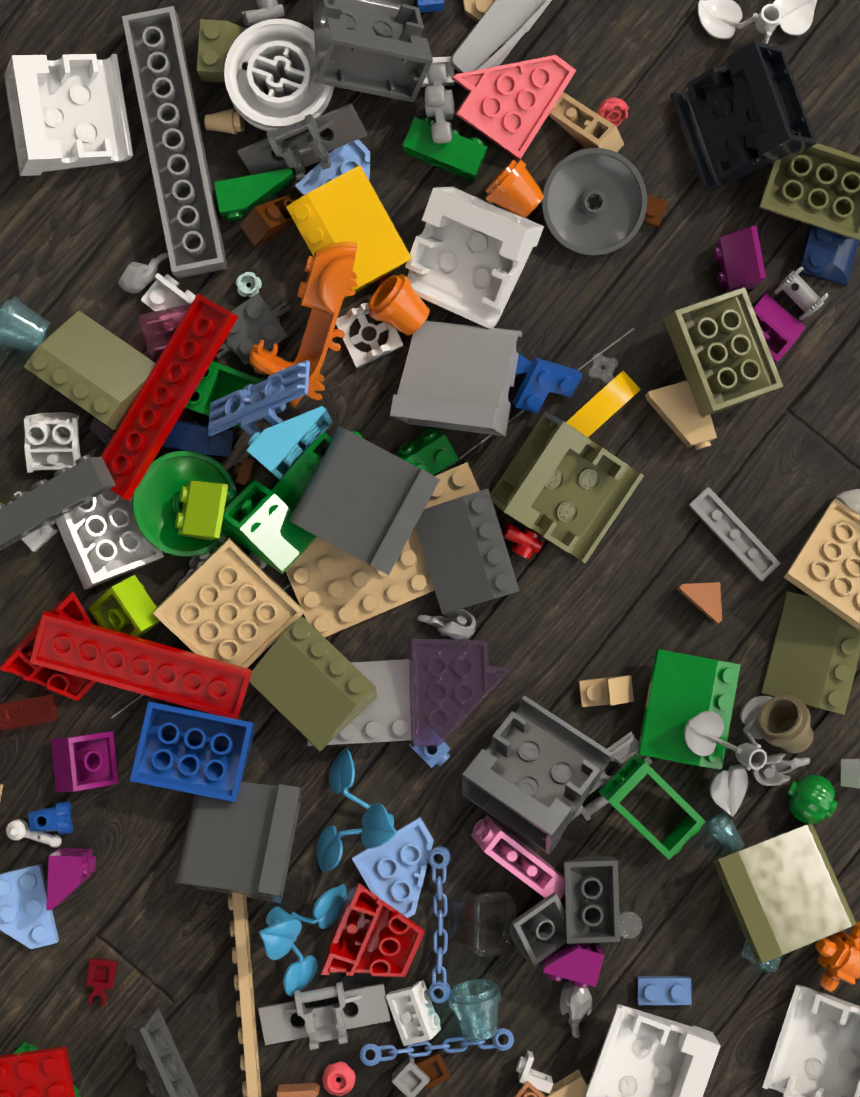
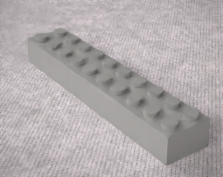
[122,6,228,279]

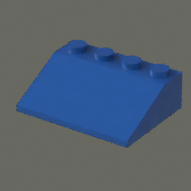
[130,702,255,802]

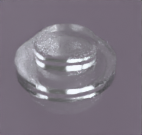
[620,911,642,939]

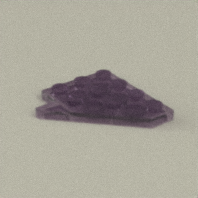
[409,639,510,747]

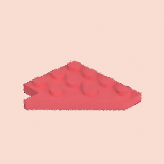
[451,55,576,159]

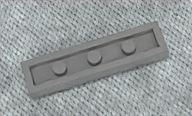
[688,487,781,582]

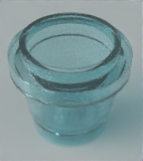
[0,296,51,353]
[447,979,501,1041]

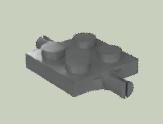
[216,293,291,366]

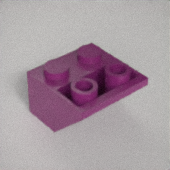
[753,293,806,364]
[540,943,604,988]

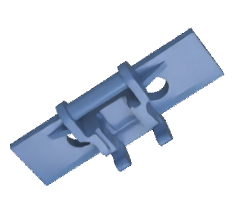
[208,360,310,436]

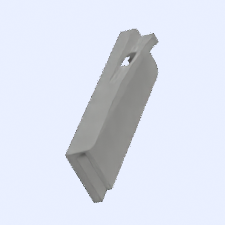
[450,0,552,73]

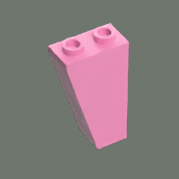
[471,815,565,899]

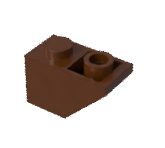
[240,195,295,246]

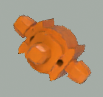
[816,921,860,992]

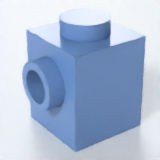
[409,725,451,768]

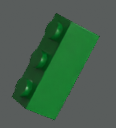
[403,117,487,182]

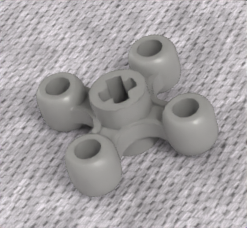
[425,63,454,144]

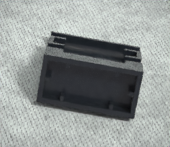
[670,41,817,190]

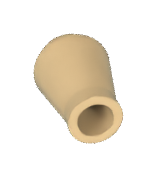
[205,108,245,135]

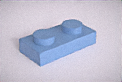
[637,976,692,1005]

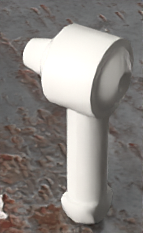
[6,819,62,848]

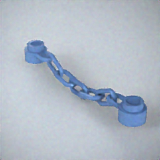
[428,846,451,1003]
[360,1028,514,1066]

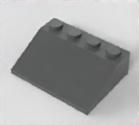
[415,489,519,614]
[124,1007,199,1097]

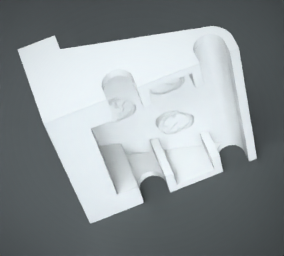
[4,54,133,176]
[405,187,544,329]
[762,985,860,1097]
[584,1004,721,1097]

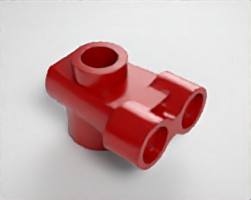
[501,522,543,559]

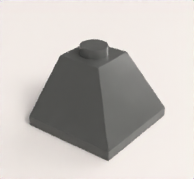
[509,892,566,966]

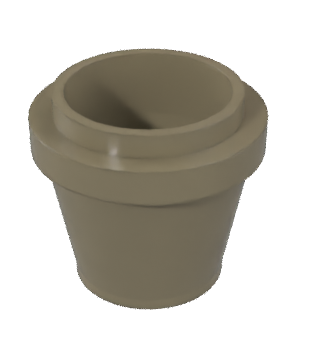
[756,695,813,754]

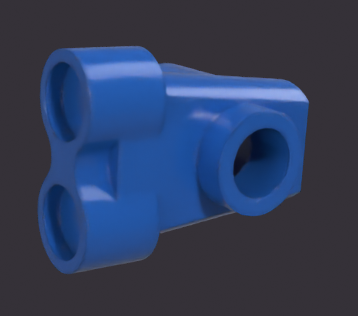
[29,802,73,835]

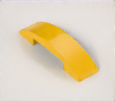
[566,371,641,437]

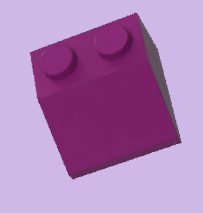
[713,226,766,294]
[51,731,119,792]
[46,848,96,910]

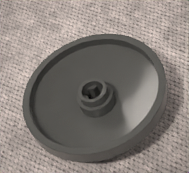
[541,148,647,255]

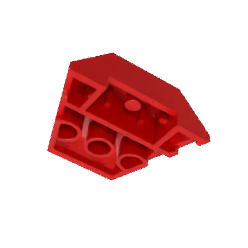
[0,591,96,701]
[321,883,424,977]

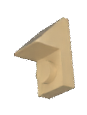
[579,675,634,707]

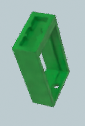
[598,753,706,860]

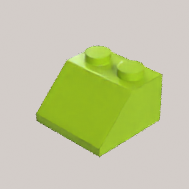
[175,481,228,540]
[88,575,160,638]

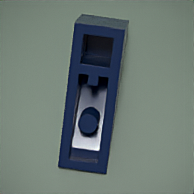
[162,420,233,457]

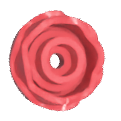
[597,97,629,126]
[322,1062,355,1096]

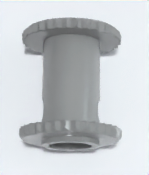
[775,267,828,320]

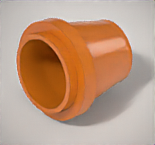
[485,159,544,218]
[369,274,430,336]

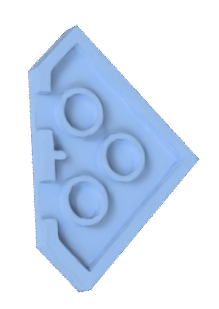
[295,139,371,196]
[352,817,434,918]
[0,864,59,949]

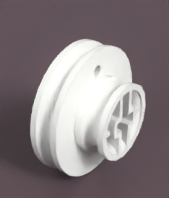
[224,19,334,132]

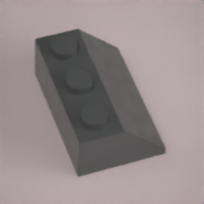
[564,856,620,944]

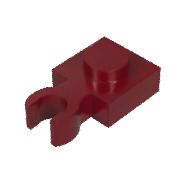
[86,957,118,1007]

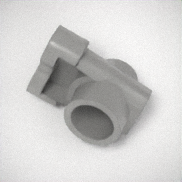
[241,0,285,26]

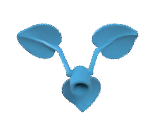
[316,748,397,872]
[259,883,347,997]

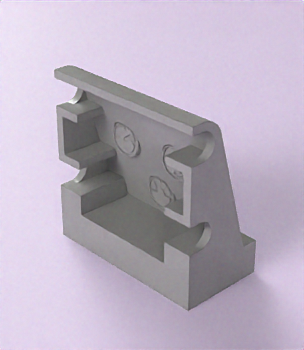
[390,321,522,437]

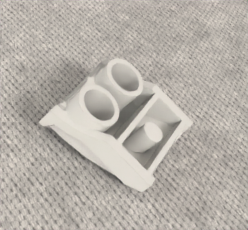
[24,412,81,473]

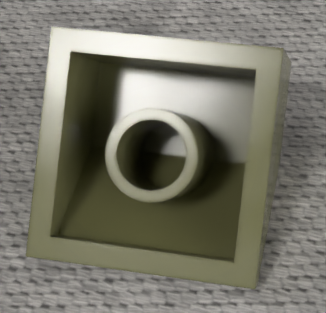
[197,19,248,83]

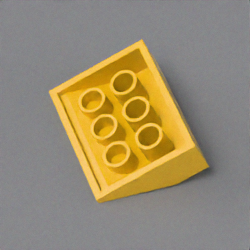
[286,165,412,299]

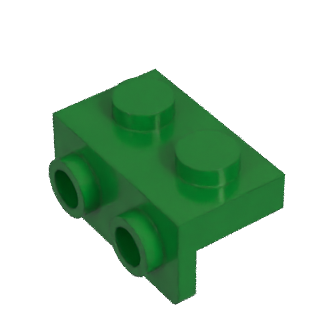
[394,428,459,475]

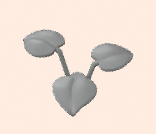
[684,696,773,817]

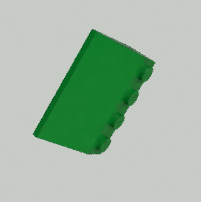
[637,649,741,770]

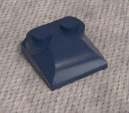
[797,225,859,286]

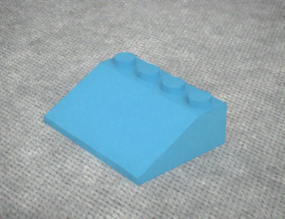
[247,406,333,480]

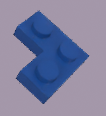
[513,357,583,413]

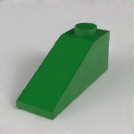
[214,168,295,221]

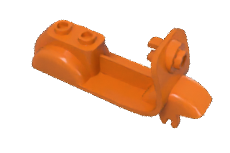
[249,242,358,409]

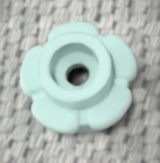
[236,272,262,298]

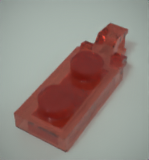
[0,694,59,730]

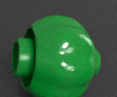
[786,775,838,824]

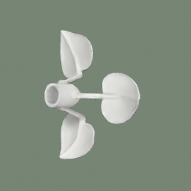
[698,0,817,44]

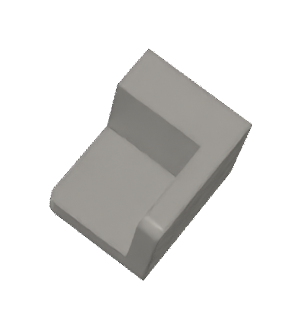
[392,1056,430,1097]

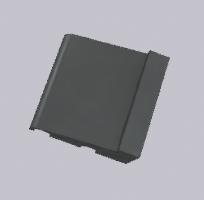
[312,0,433,102]
[288,426,440,575]
[462,695,613,855]
[175,782,302,903]

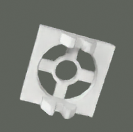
[336,303,404,368]

